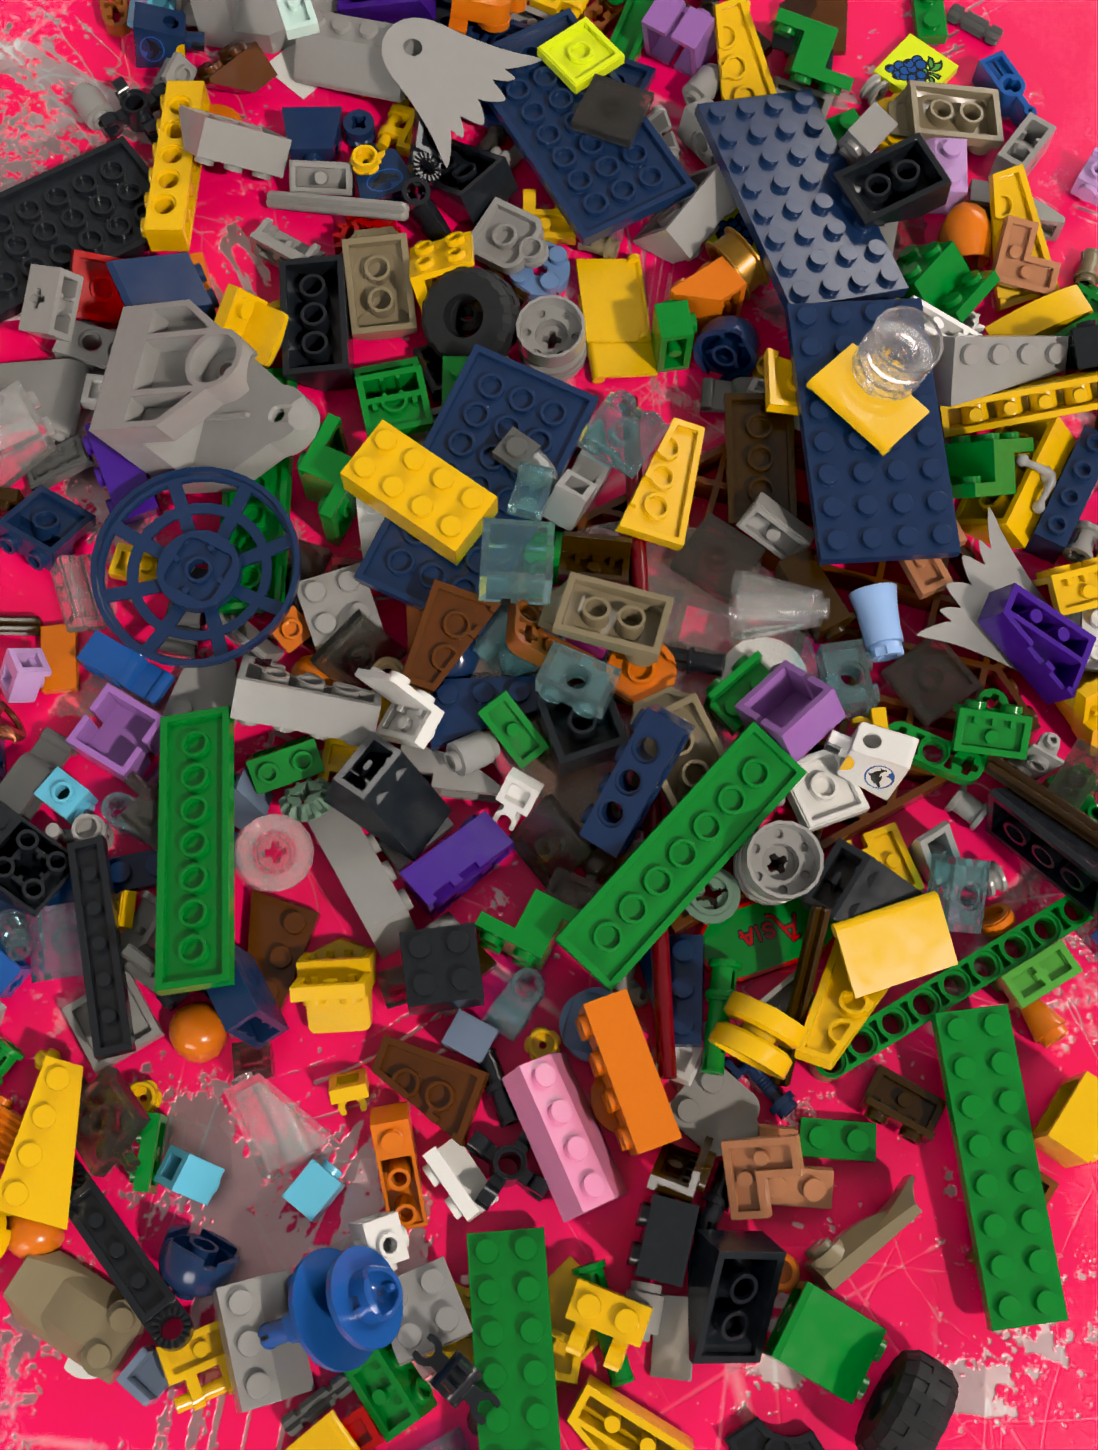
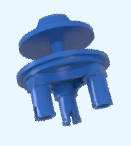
[258,1245,403,1373]

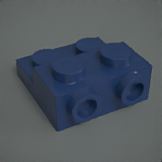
[0,485,96,573]

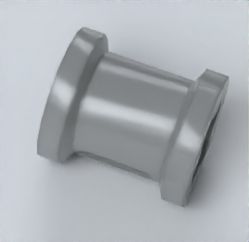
[1062,520,1098,563]
[944,785,988,831]

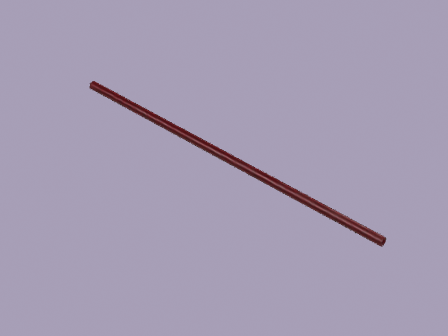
[621,395,677,1079]

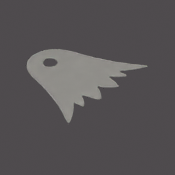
[381,18,543,168]
[917,507,1050,672]

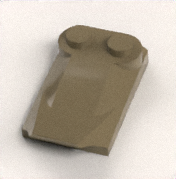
[887,80,1004,156]
[341,226,418,341]
[537,571,674,667]
[630,686,725,811]
[804,1174,922,1290]
[3,1250,146,1384]

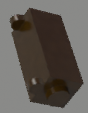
[774,548,857,644]

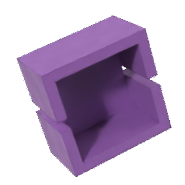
[641,0,716,78]
[734,660,846,762]
[65,683,164,788]

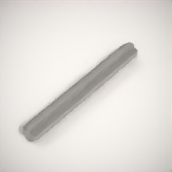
[266,190,410,221]

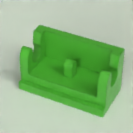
[990,939,1083,1010]

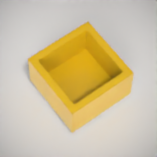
[1032,1071,1098,1168]

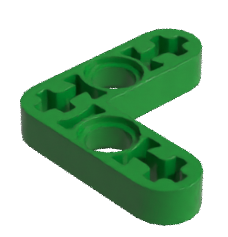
[888,688,1009,786]

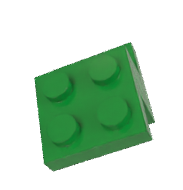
[767,7,855,97]
[896,241,1000,323]
[353,357,434,438]
[297,413,357,547]
[944,432,1034,499]
[475,889,579,972]

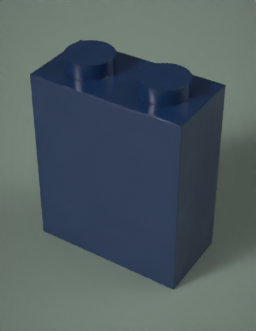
[206,944,289,1049]

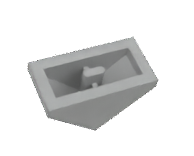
[907,820,968,896]

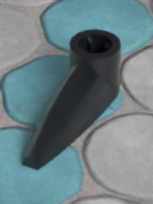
[399,177,452,242]

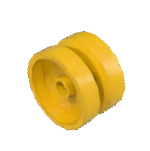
[708,991,808,1080]

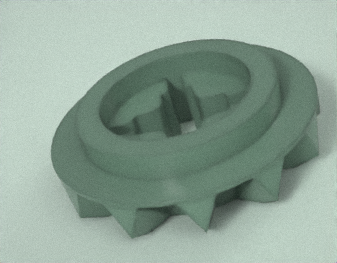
[278,777,332,822]
[685,868,741,925]

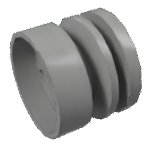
[516,295,587,382]
[733,820,824,906]

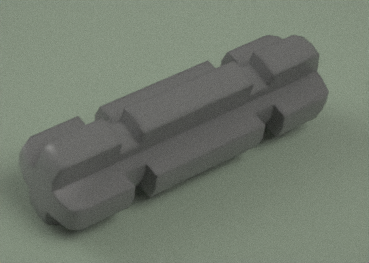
[946,3,1004,46]
[280,1372,353,1436]

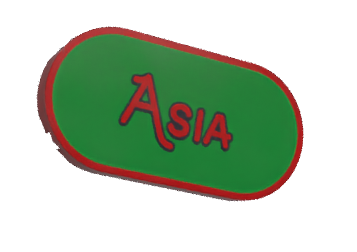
[700,895,835,983]

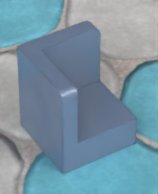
[234,766,274,830]
[441,1009,499,1063]
[115,1345,168,1407]

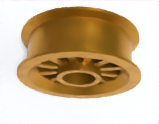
[705,226,770,301]

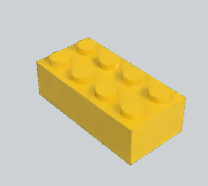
[340,419,498,566]

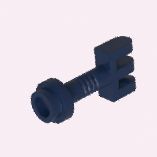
[724,1056,798,1120]

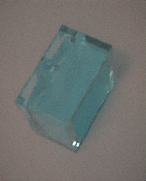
[478,517,555,606]

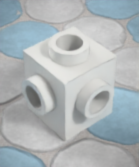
[348,1211,409,1271]

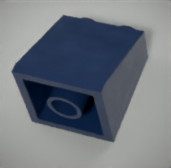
[106,252,220,321]

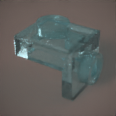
[507,461,554,522]

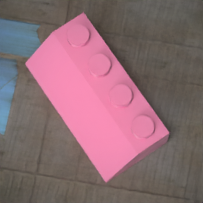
[502,1053,629,1223]

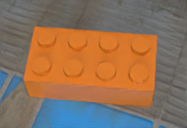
[574,989,682,1157]

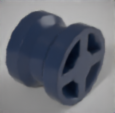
[343,109,376,150]

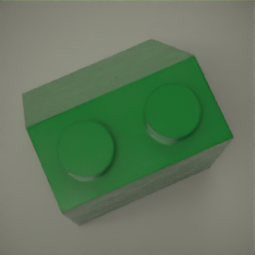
[762,1281,887,1404]

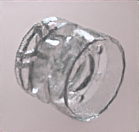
[852,306,944,402]
[234,814,314,893]

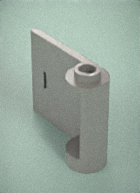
[0,359,90,446]

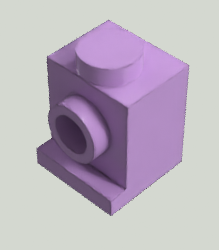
[1070,147,1098,207]
[0,648,52,703]

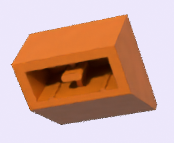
[669,256,747,333]

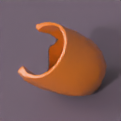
[937,202,992,268]

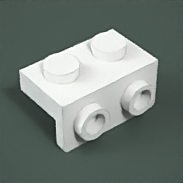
[422,1139,499,1222]

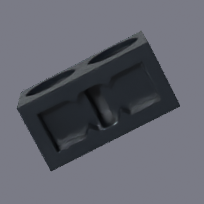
[1066,320,1098,375]

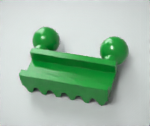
[606,0,654,62]

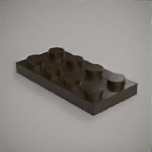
[723,393,797,527]

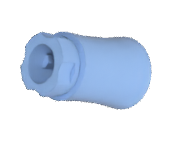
[848,582,904,663]

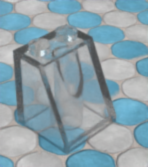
[0,380,57,488]
[224,1072,342,1181]

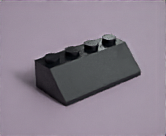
[279,254,355,392]
[985,787,1098,921]

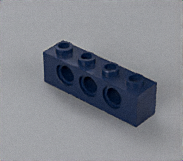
[1023,425,1098,565]
[579,704,695,858]

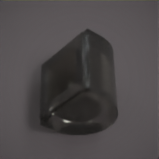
[376,964,407,1009]
[232,1041,275,1083]

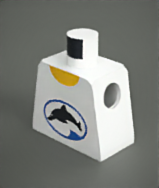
[824,722,919,800]

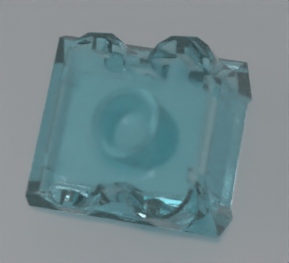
[577,390,671,479]
[29,902,83,983]

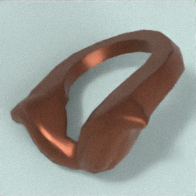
[0,701,27,743]

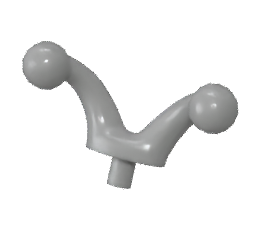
[1015,453,1056,514]

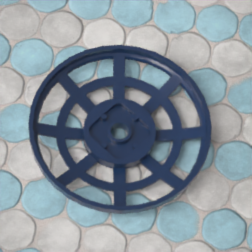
[90,467,302,668]

